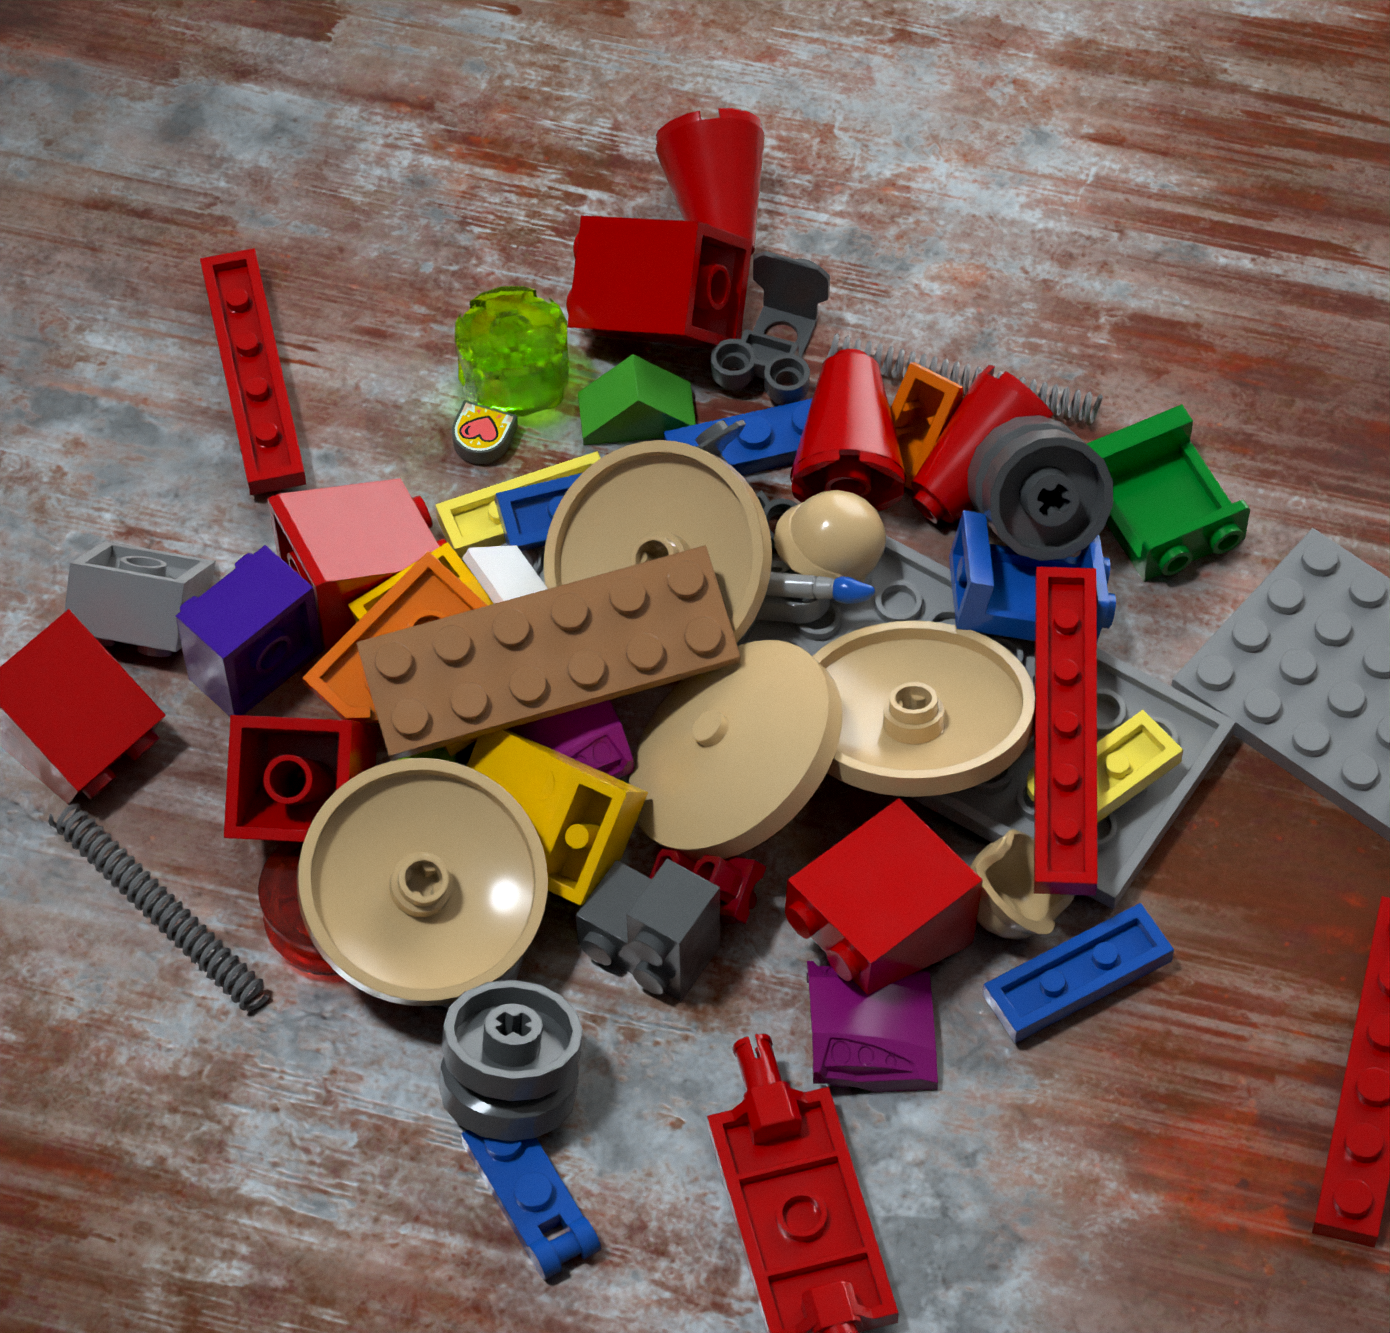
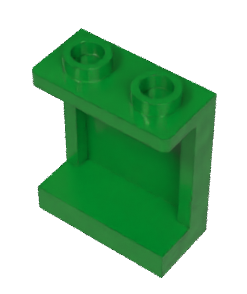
[1086,404,1250,582]

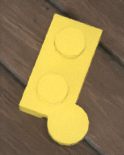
[1026,710,1183,823]

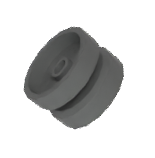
[968,415,1113,561]
[439,980,583,1141]

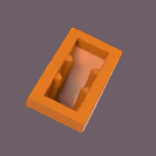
[890,362,963,491]

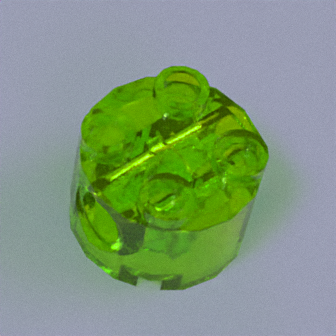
[455,286,569,417]

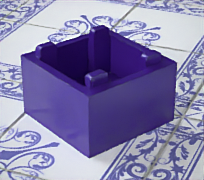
[175,545,323,717]

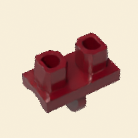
[649,849,767,924]

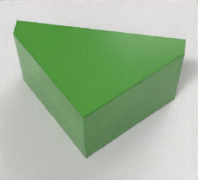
[578,354,696,445]

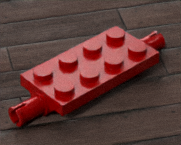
[707,1034,899,1333]

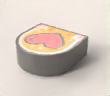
[452,400,518,464]

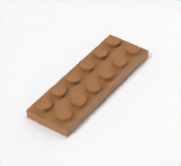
[356,545,741,761]

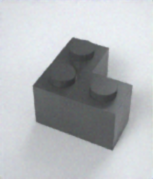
[576,858,720,1002]

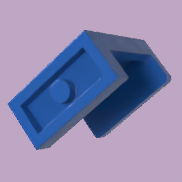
[949,510,1116,641]

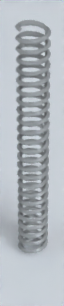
[823,333,1103,425]
[48,803,269,1011]

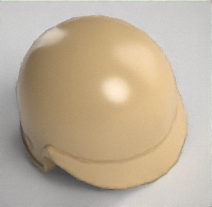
[774,490,886,582]
[970,829,1075,940]

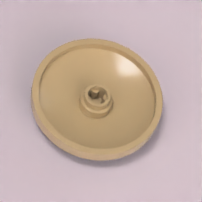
[544,440,772,643]
[812,621,1035,797]
[629,640,842,861]
[297,758,548,1006]

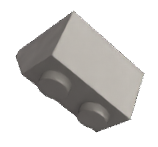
[64,541,216,657]

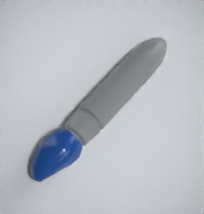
[766,572,875,604]

